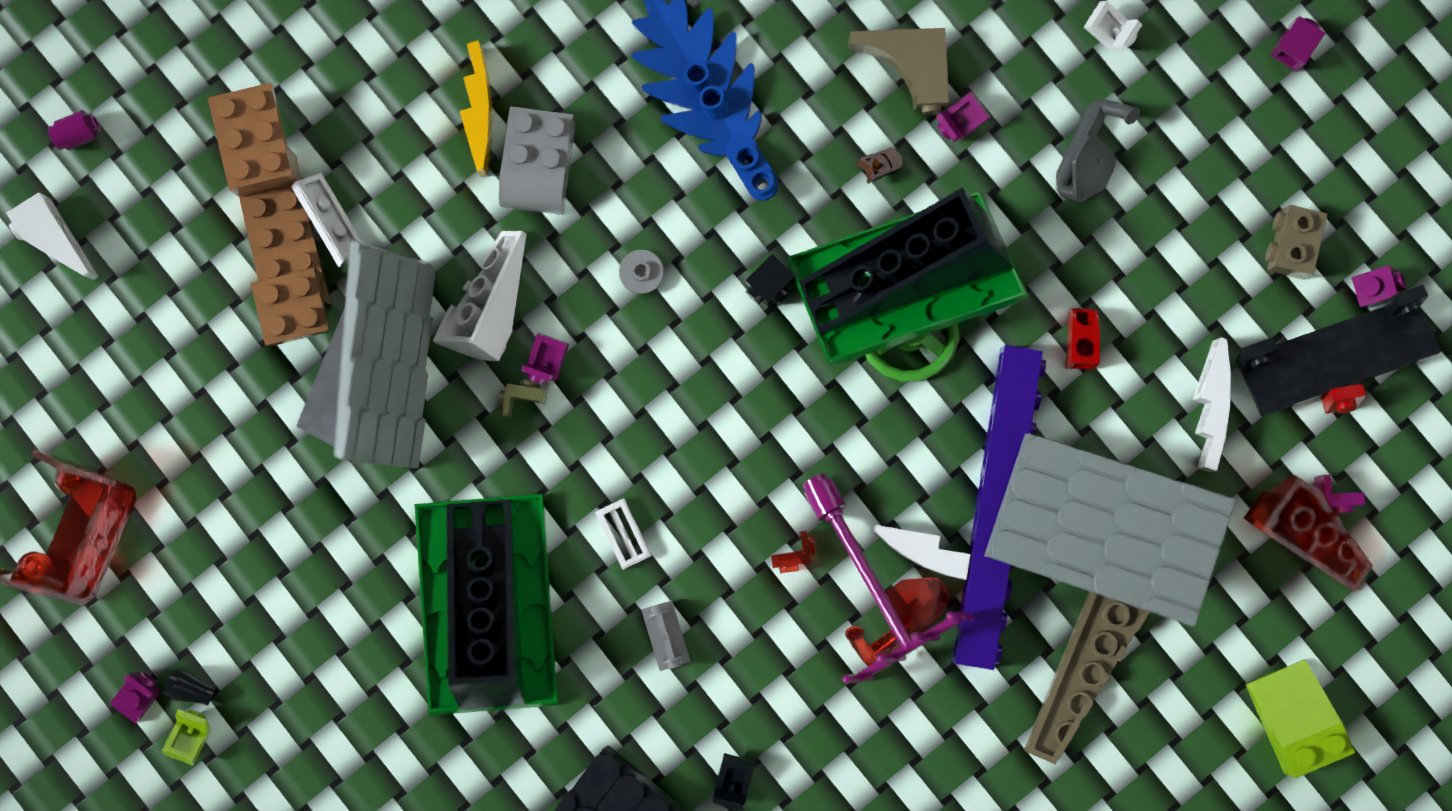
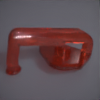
[845,577,949,666]

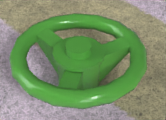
[865,323,959,382]

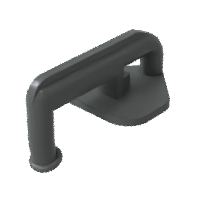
[1056,99,1140,202]

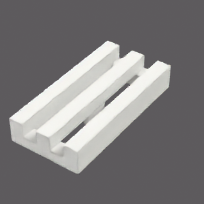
[595,498,652,570]

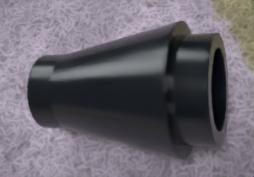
[163,669,216,706]

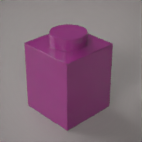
[1270,16,1326,72]

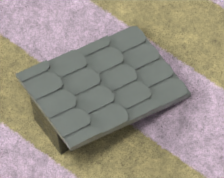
[296,239,435,469]
[984,433,1236,626]

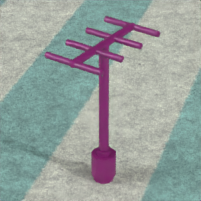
[803,473,974,684]

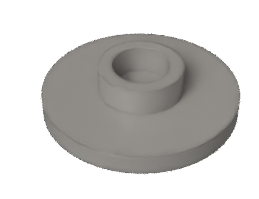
[619,250,664,294]

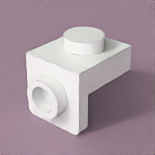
[1084,1,1142,50]

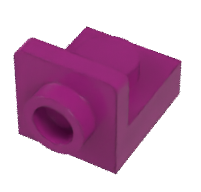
[110,671,162,723]

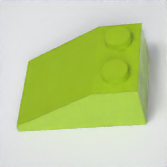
[1245,659,1355,778]

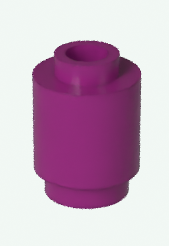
[48,110,100,150]

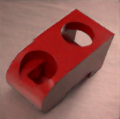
[1065,308,1100,370]

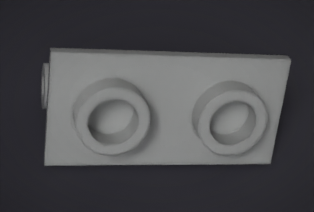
[641,600,691,671]

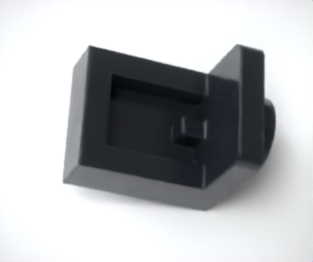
[712,753,755,810]

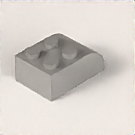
[499,106,576,215]

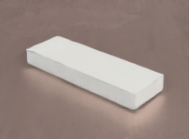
[291,173,363,267]

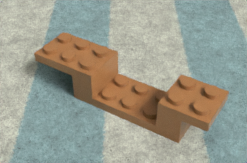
[208,83,332,347]

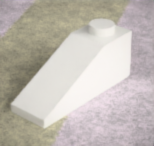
[6,193,99,280]

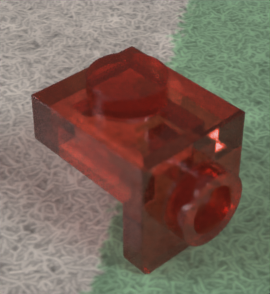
[770,530,816,574]

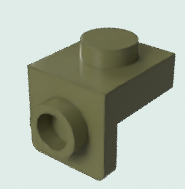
[498,380,548,418]

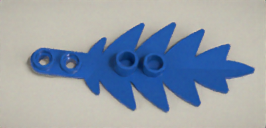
[632,0,779,201]

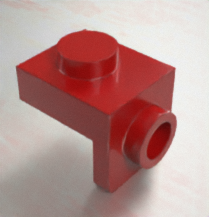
[1320,384,1366,414]

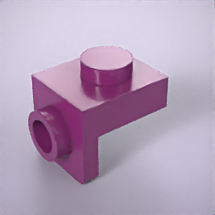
[936,92,991,142]
[1351,265,1407,308]
[521,333,569,384]
[1311,475,1365,514]

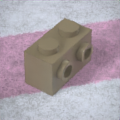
[1265,204,1327,280]

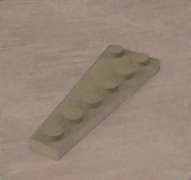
[1024,591,1150,765]

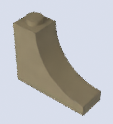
[848,28,949,115]

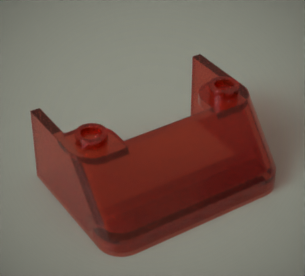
[0,449,137,605]

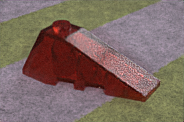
[1243,475,1373,592]

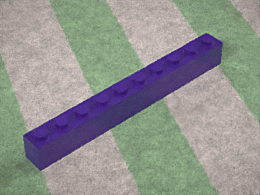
[952,345,1046,670]

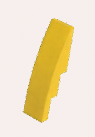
[460,40,493,177]

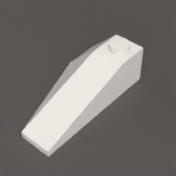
[433,231,526,361]

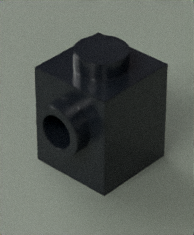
[745,254,795,307]

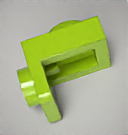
[162,709,211,765]

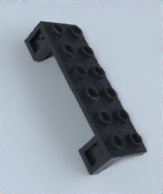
[1235,285,1441,416]

